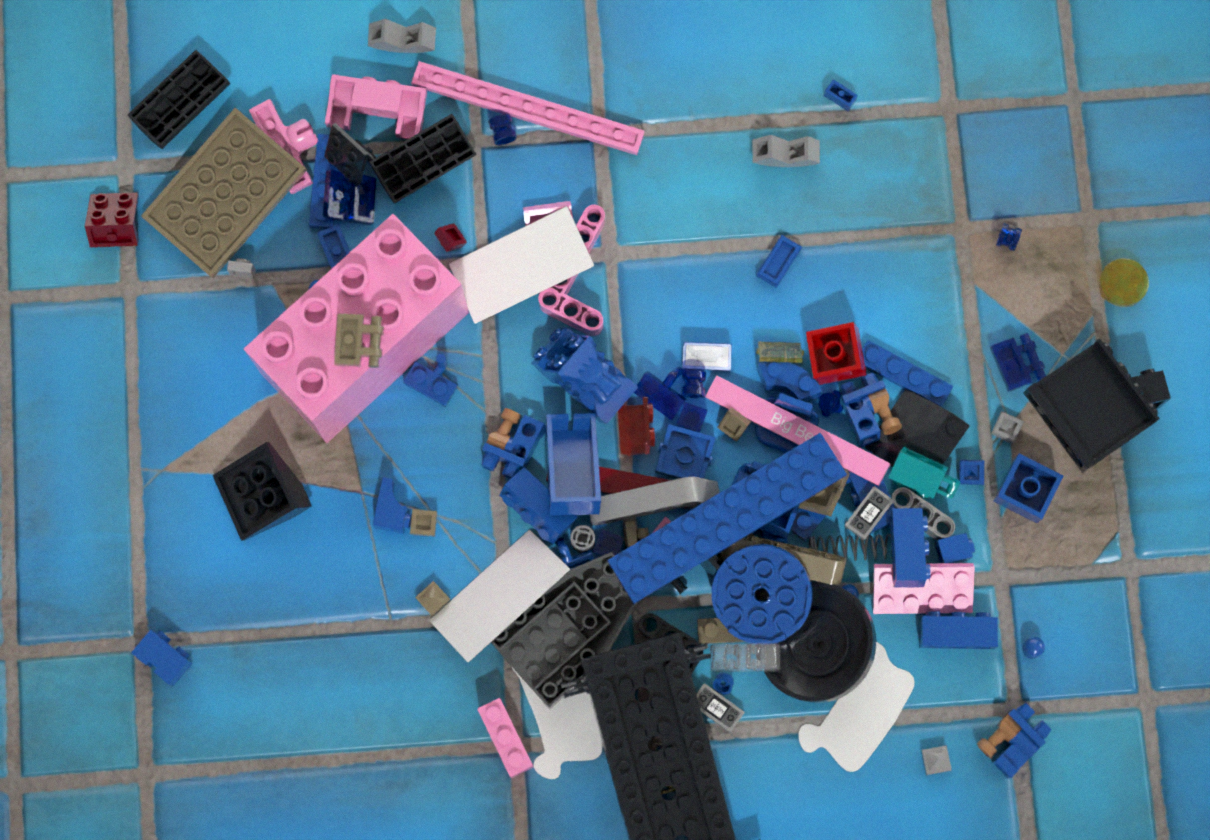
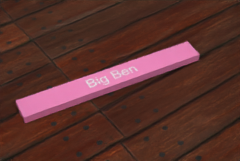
[705,375,890,486]

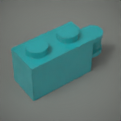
[888,447,961,499]

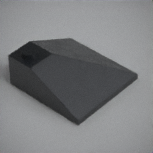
[865,389,970,467]
[212,442,312,541]

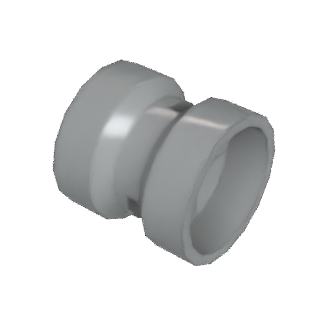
[571,525,595,553]

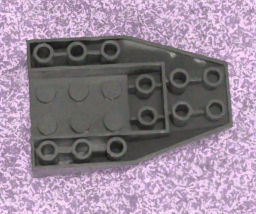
[490,552,637,710]

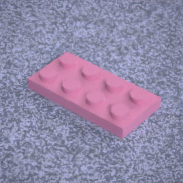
[872,563,975,614]

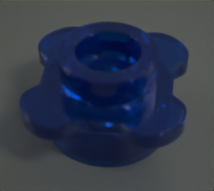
[818,390,843,417]

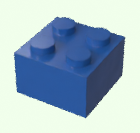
[993,453,1063,523]

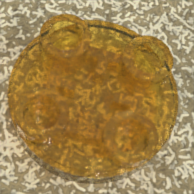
[1099,258,1149,307]

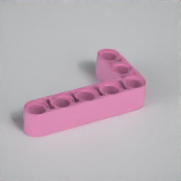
[538,205,605,336]

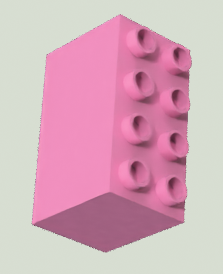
[244,214,469,443]

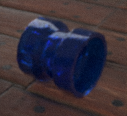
[488,114,517,145]
[681,369,706,398]

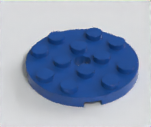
[711,544,812,645]

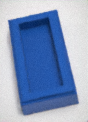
[756,235,802,288]

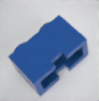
[131,630,193,686]

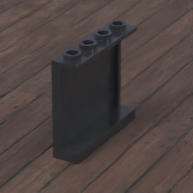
[1023,338,1160,473]

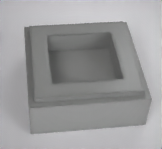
[991,411,1024,444]

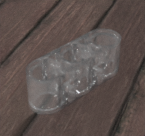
[710,643,780,672]

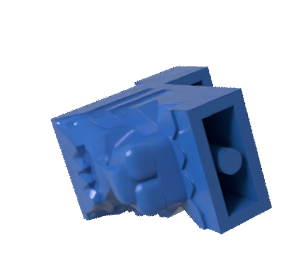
[531,327,638,424]

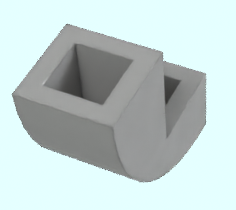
[368,19,436,53]
[752,135,820,167]

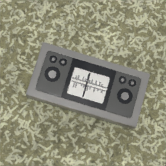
[844,486,894,541]
[697,683,745,733]

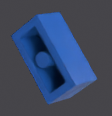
[824,79,858,112]

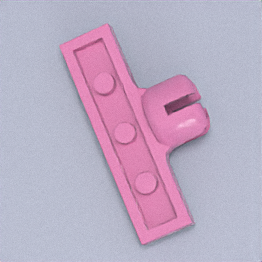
[249,99,318,195]

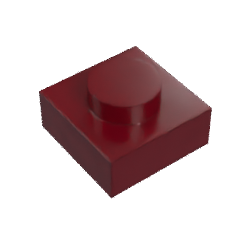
[434,223,467,252]

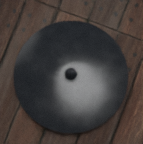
[757,582,877,703]

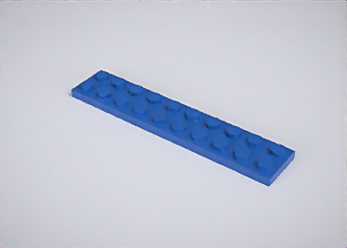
[607,432,847,604]

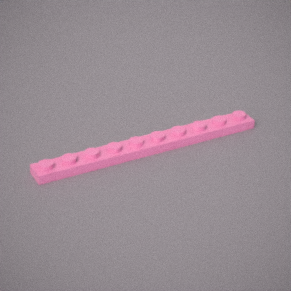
[411,61,645,155]

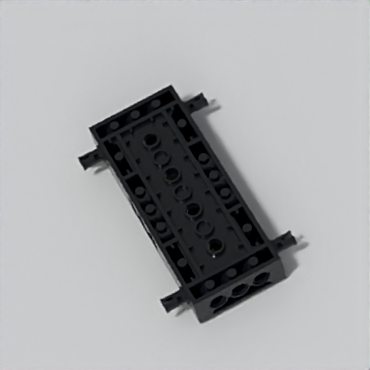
[561,632,736,840]

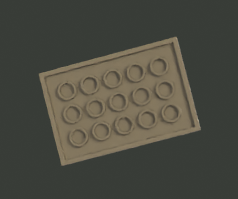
[141,108,307,278]

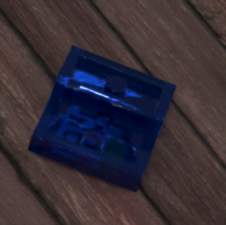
[323,169,377,225]

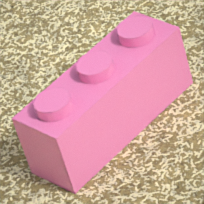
[477,698,534,778]

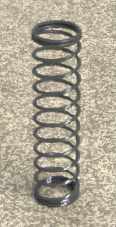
[809,533,891,561]

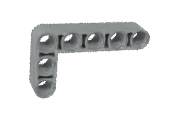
[590,477,720,525]

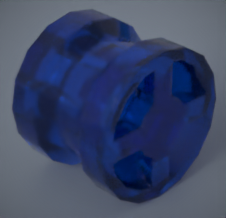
[996,223,1022,251]

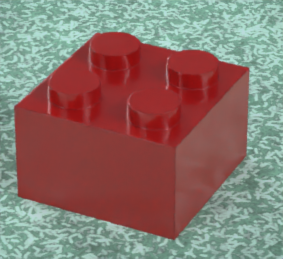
[806,322,866,385]

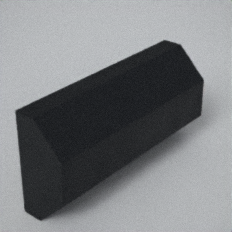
[127,50,230,149]
[369,114,477,204]

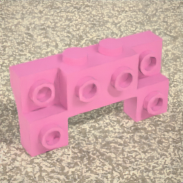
[325,74,427,139]

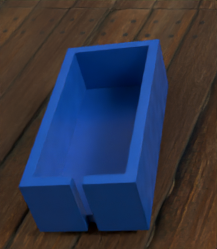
[545,413,601,516]

